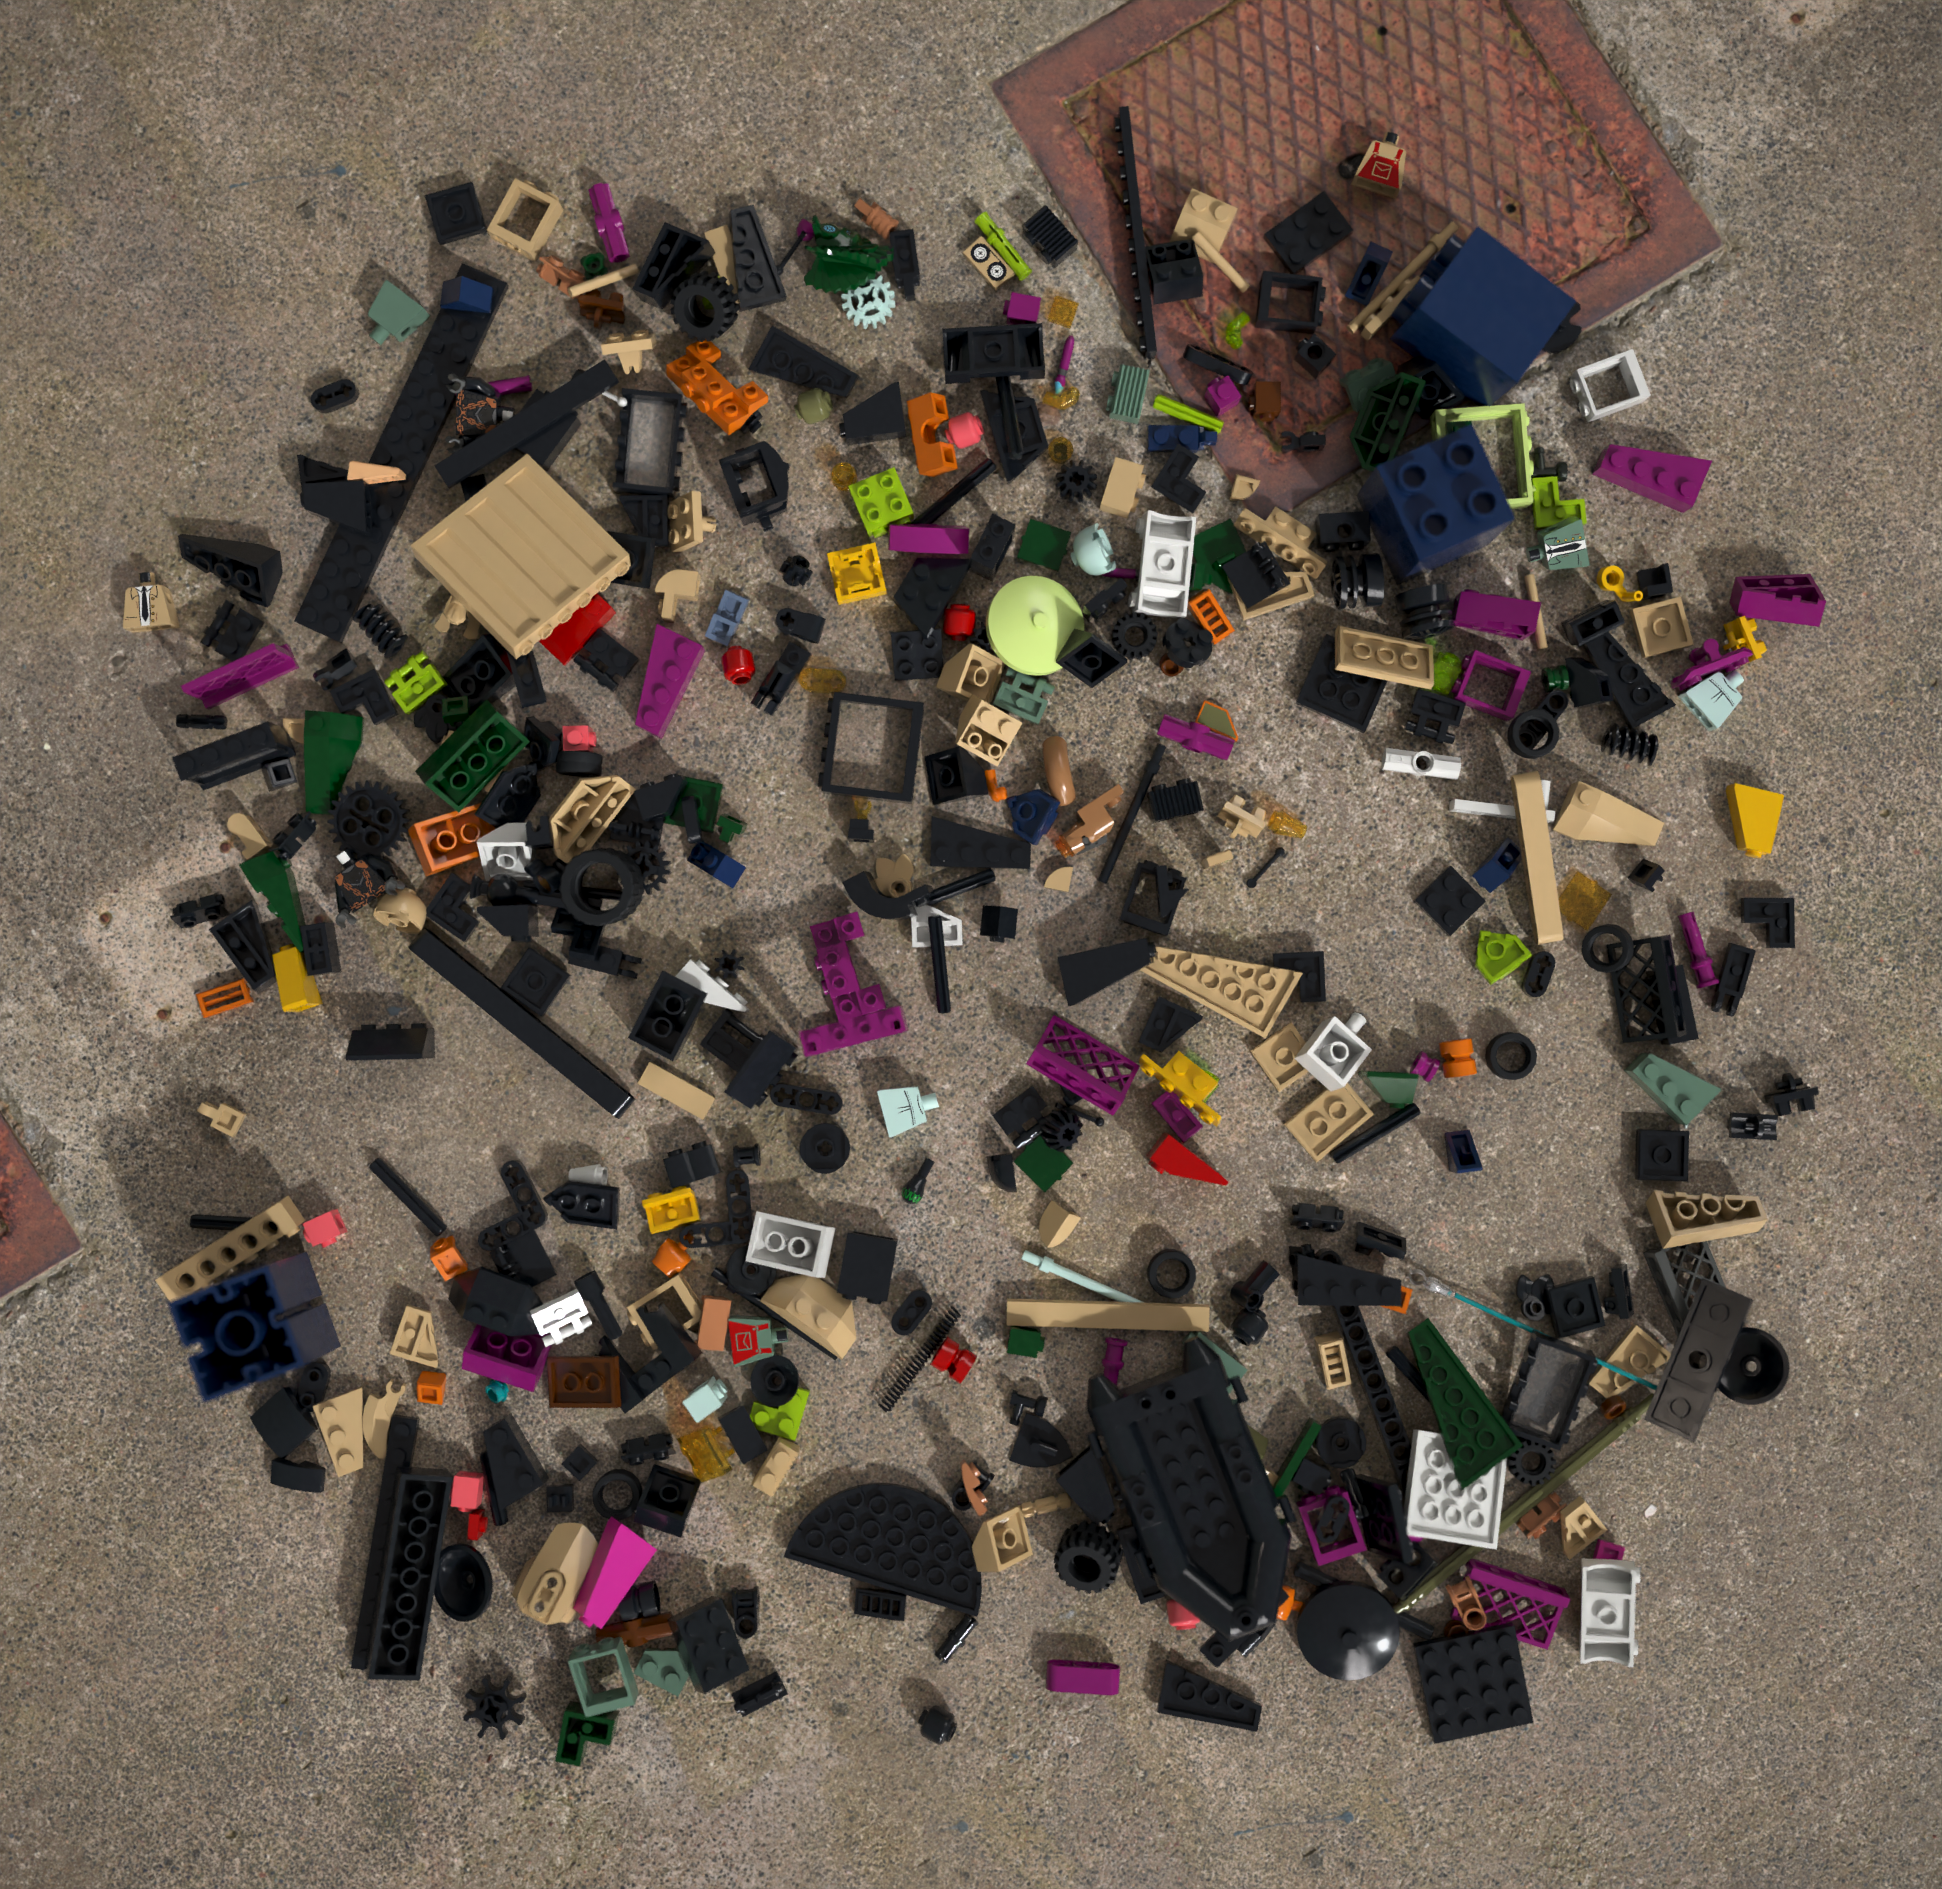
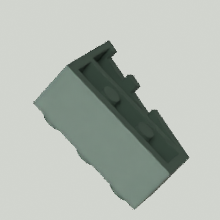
[1624,1053,1722,1125]

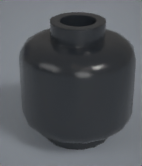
[1231,1308,1269,1346]
[918,1705,958,1745]

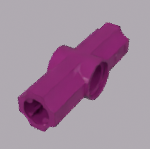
[588,183,630,263]
[1156,714,1235,761]

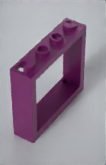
[799,1006,909,1057]

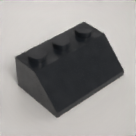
[346,1023,435,1061]
[724,1030,798,1109]

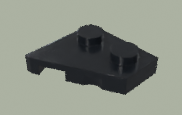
[297,454,348,492]
[1138,996,1203,1052]

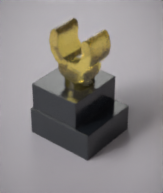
[848,800,875,843]

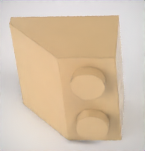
[1170,188,1238,264]

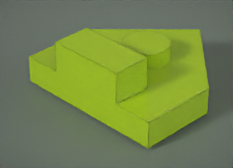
[1475,930,1532,986]

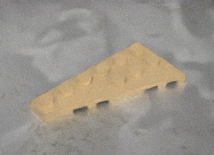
[1140,945,1303,1039]

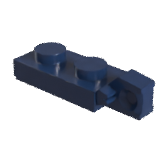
[1148,425,1217,453]

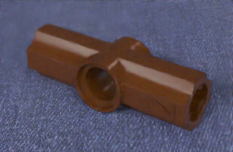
[595,1611,673,1647]

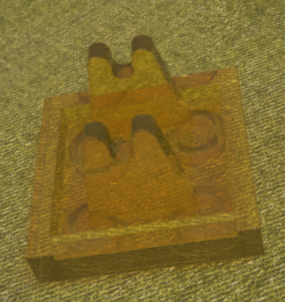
[677,1425,735,1483]

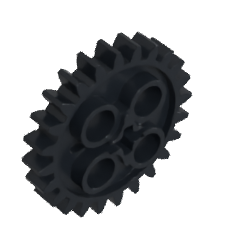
[327,780,412,860]

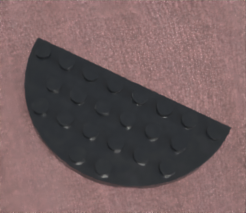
[784,1483,982,1617]

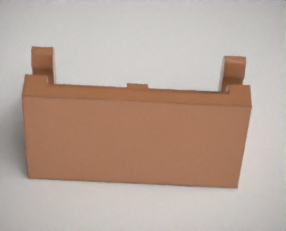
[694,1295,731,1351]

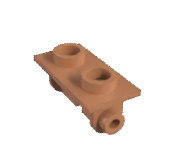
[536,255,586,299]
[1516,1492,1567,1540]

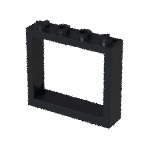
[818,692,924,804]

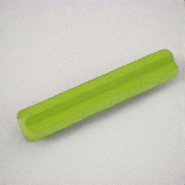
[1153,394,1224,434]

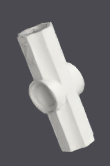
[1381,748,1461,780]

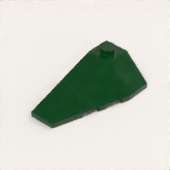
[304,710,364,815]

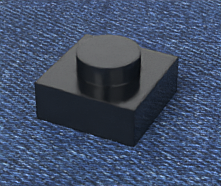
[562,1444,598,1482]

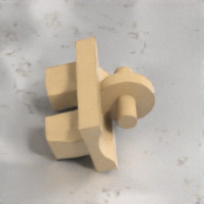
[1217,795,1266,839]

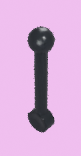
[1246,847,1285,888]
[1055,1102,1105,1127]

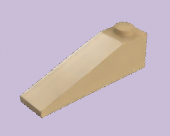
[1552,781,1664,846]

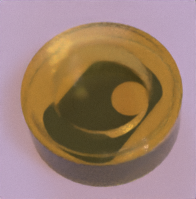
[1048,437,1073,464]

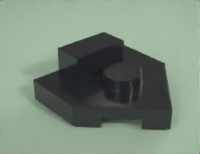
[523,716,562,772]

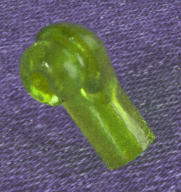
[1225,311,1251,349]

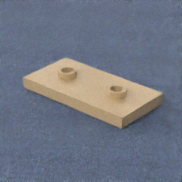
[1335,625,1434,689]

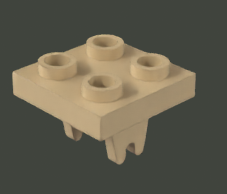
[601,329,657,374]

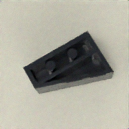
[632,222,716,310]
[209,900,277,993]

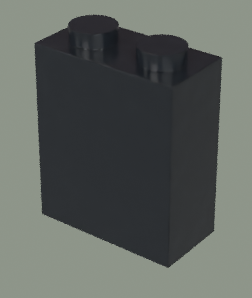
[514,389,581,472]
[837,1230,898,1304]

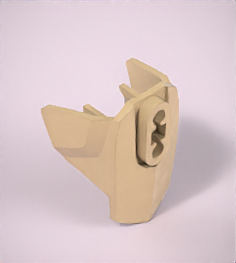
[512,1523,598,1625]

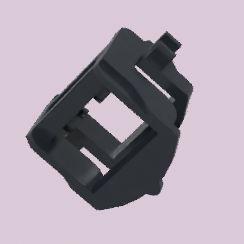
[719,441,790,532]

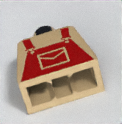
[1351,132,1406,199]

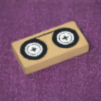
[963,236,1014,291]

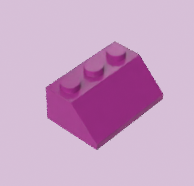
[462,1324,552,1392]

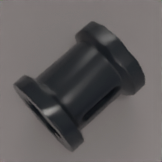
[733,1143,761,1168]

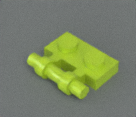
[384,650,448,715]

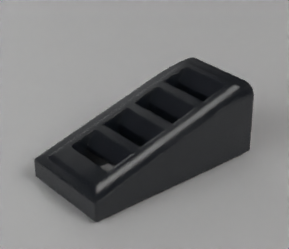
[854,1587,906,1621]

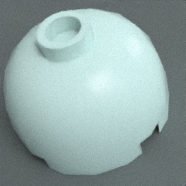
[1071,523,1116,575]

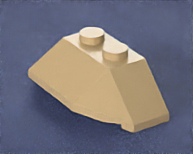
[549,775,636,863]
[760,1274,856,1360]

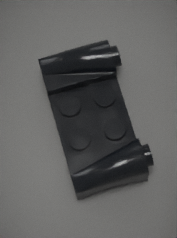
[942,323,1045,384]

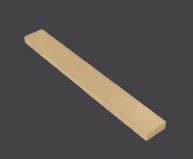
[1007,1298,1210,1332]

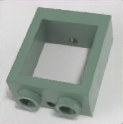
[568,1637,639,1717]

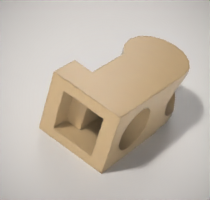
[227,813,272,860]

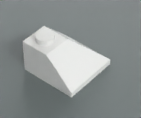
[477,823,536,881]

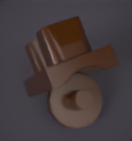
[578,289,626,329]

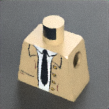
[123,572,180,633]

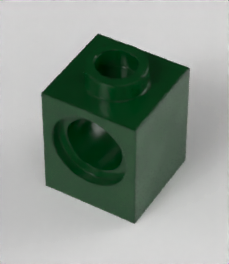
[1006,1326,1045,1358]

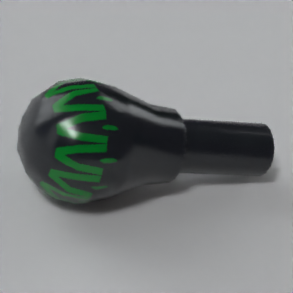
[901,1158,935,1204]

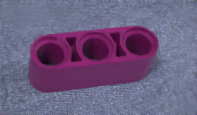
[1045,1659,1120,1695]

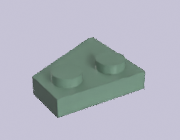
[633,1648,689,1697]

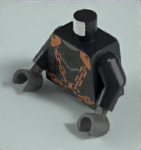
[445,373,515,454]
[334,848,405,928]

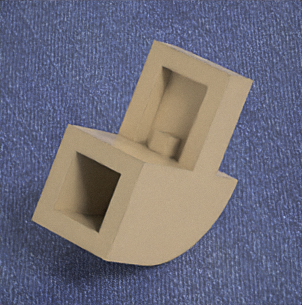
[655,570,701,623]

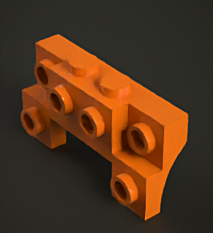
[666,339,768,435]

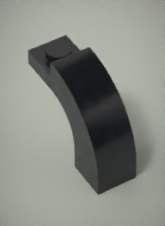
[842,871,935,920]

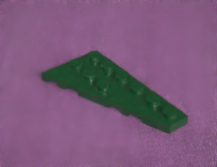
[1407,1318,1523,1491]

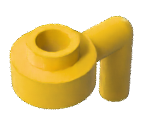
[1597,565,1643,602]

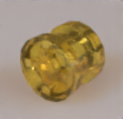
[831,462,857,492]

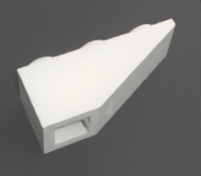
[675,959,750,1012]

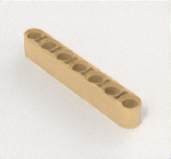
[1511,771,1563,945]

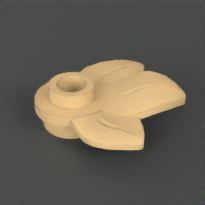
[874,854,914,898]

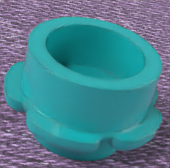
[485,1379,509,1403]

